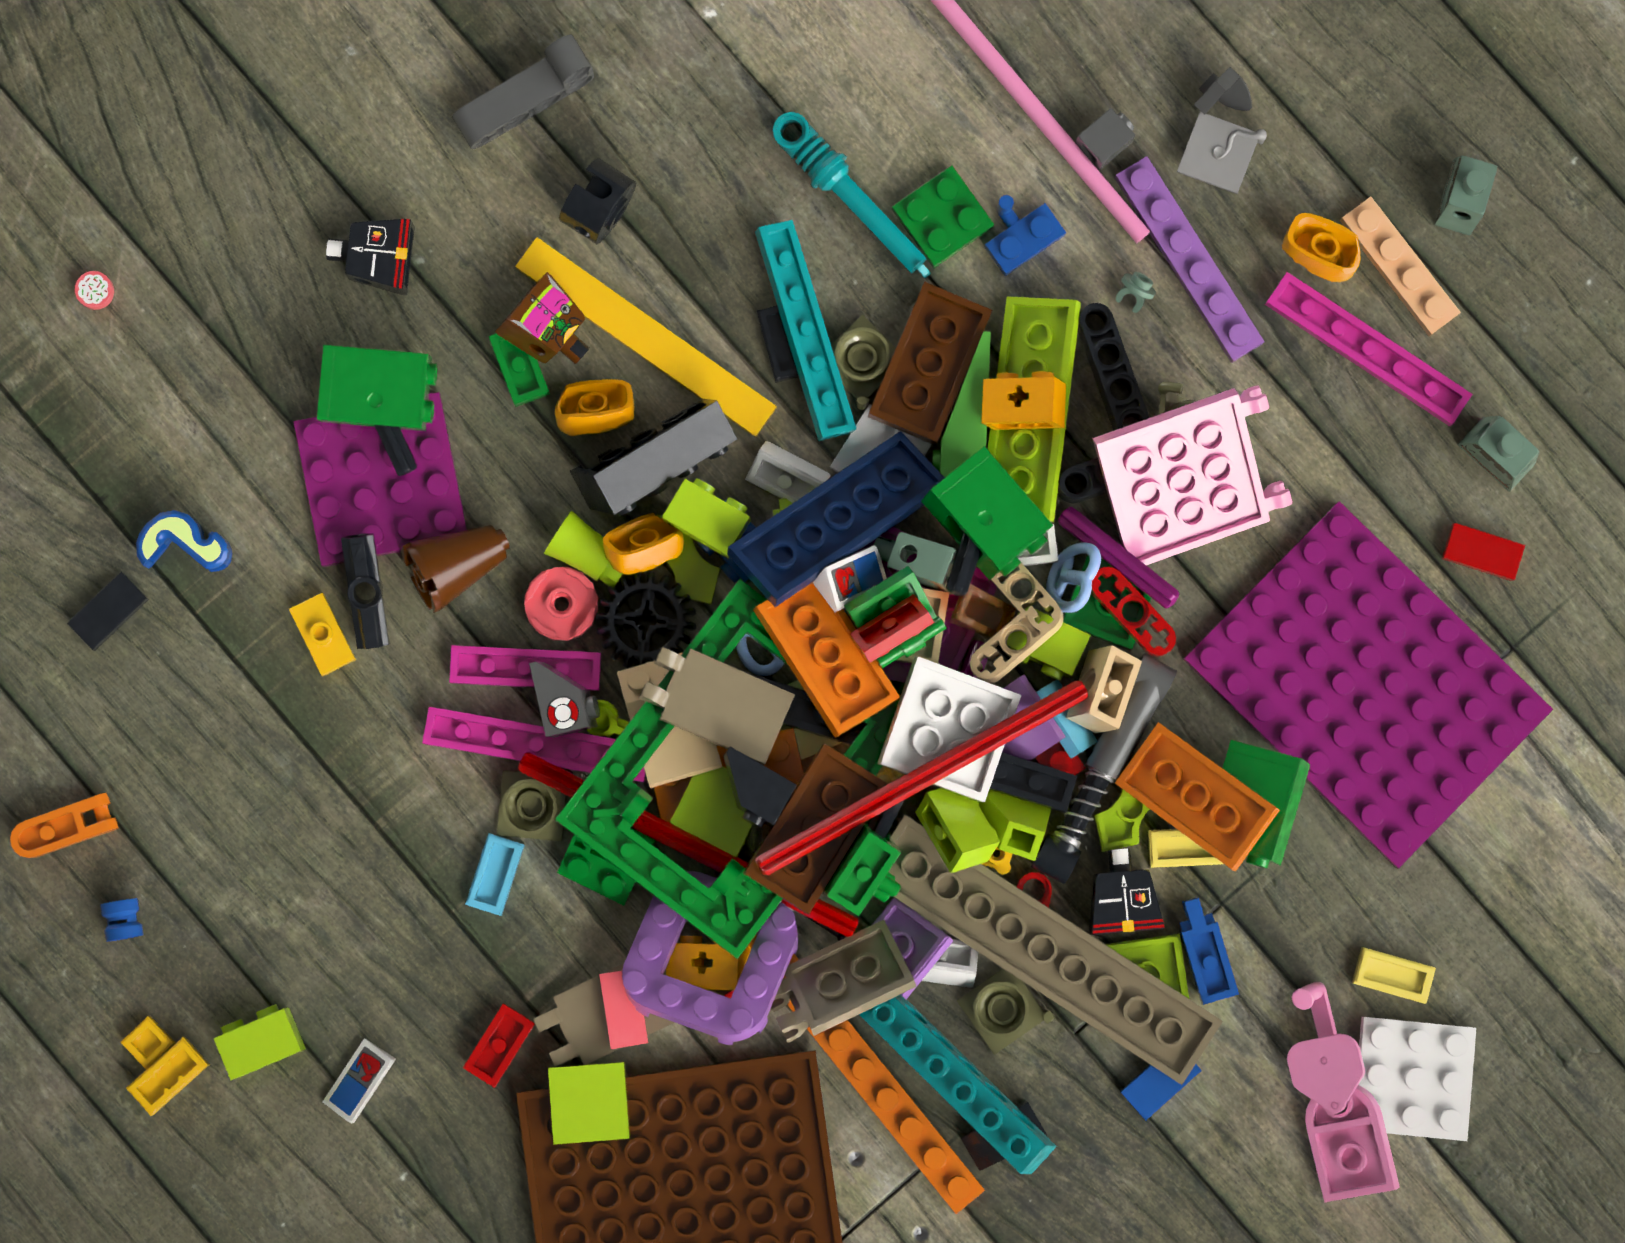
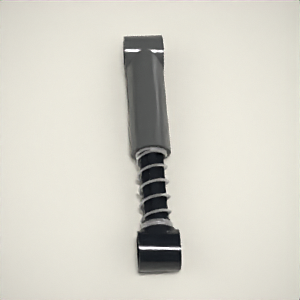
[1031,653,1177,884]

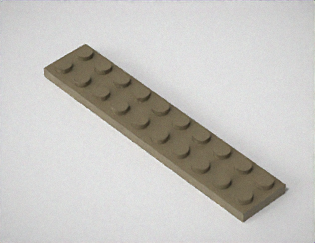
[889,815,1223,1085]

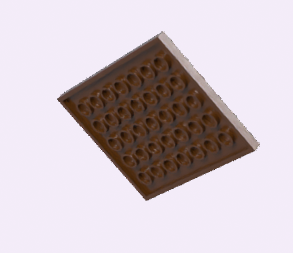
[516,1050,843,1243]

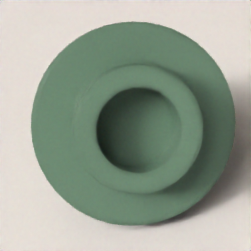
[1116,272,1156,313]

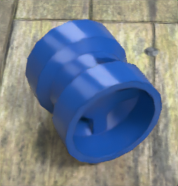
[100,898,144,942]

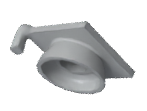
[1177,112,1267,194]

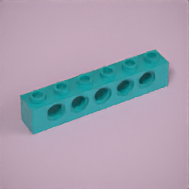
[860,995,1057,1174]

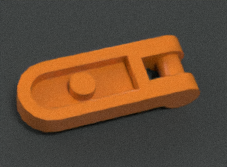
[10,793,119,858]

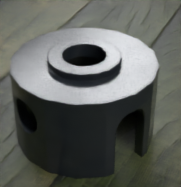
[559,158,636,245]

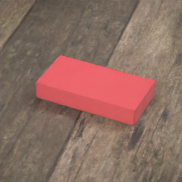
[599,971,648,1049]

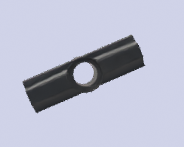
[341,533,390,649]

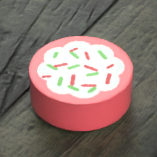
[75,271,114,310]

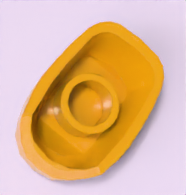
[1282,213,1361,283]
[555,379,635,436]
[603,513,684,574]

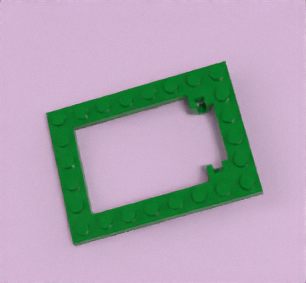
[555,579,899,959]

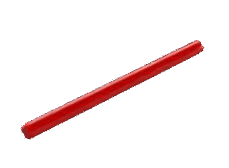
[756,681,1088,875]
[518,752,859,937]

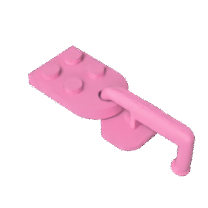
[1287,982,1400,1203]

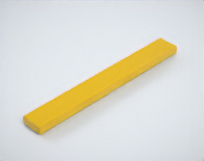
[515,237,777,438]

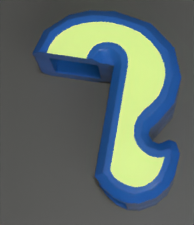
[136,510,233,572]

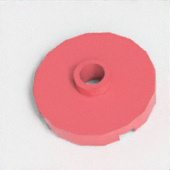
[524,567,599,641]

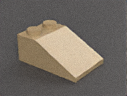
[617,653,722,788]

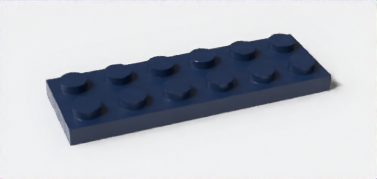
[727,431,945,607]

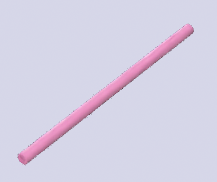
[930,0,1150,244]

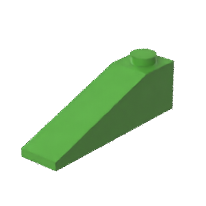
[932,331,991,477]

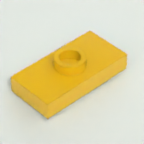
[289,593,356,676]
[126,1037,210,1116]

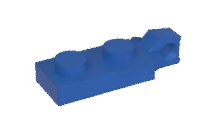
[1179,897,1239,1005]

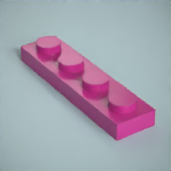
[449,645,601,691]

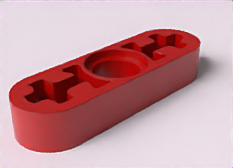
[1091,567,1176,657]

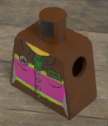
[495,272,590,364]

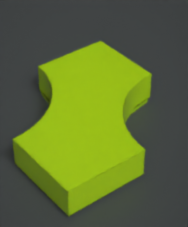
[657,515,720,605]
[1094,789,1150,852]

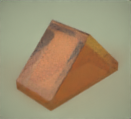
[949,584,1016,638]

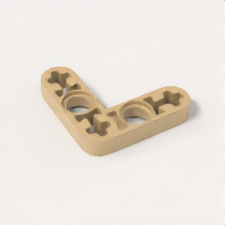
[970,563,1064,683]

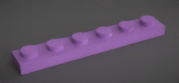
[1115,156,1265,363]

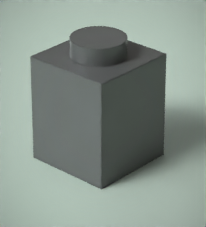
[1075,108,1135,171]

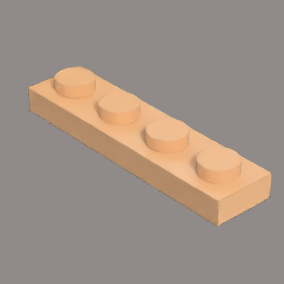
[1340,196,1461,336]

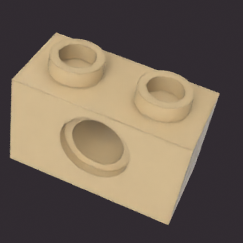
[1066,645,1142,733]

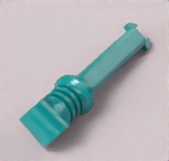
[773,112,931,279]

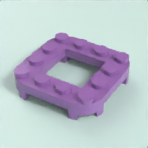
[622,871,798,1045]

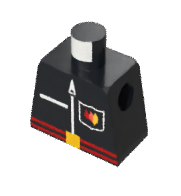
[326,219,415,295]
[1089,848,1164,935]

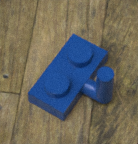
[984,195,1066,276]

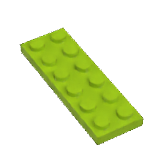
[988,296,1081,522]

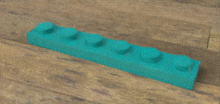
[755,220,857,441]

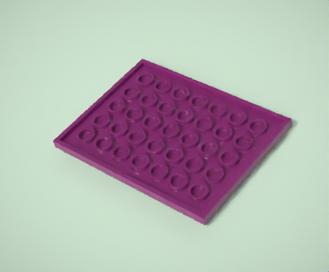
[1183,501,1553,869]

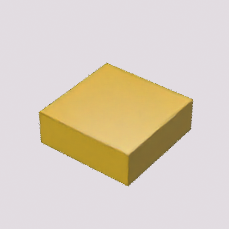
[120,1016,176,1070]

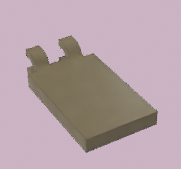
[639,647,795,765]
[771,920,917,1043]
[533,963,675,1067]

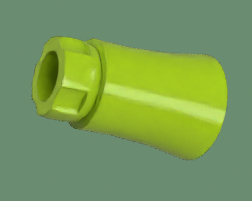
[544,510,623,587]

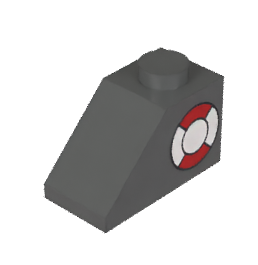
[529,662,600,737]

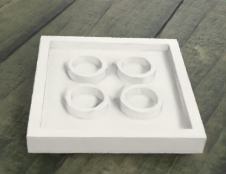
[877,656,1021,802]
[1358,1017,1476,1141]

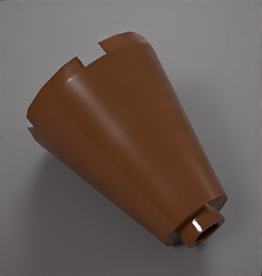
[401,525,510,613]

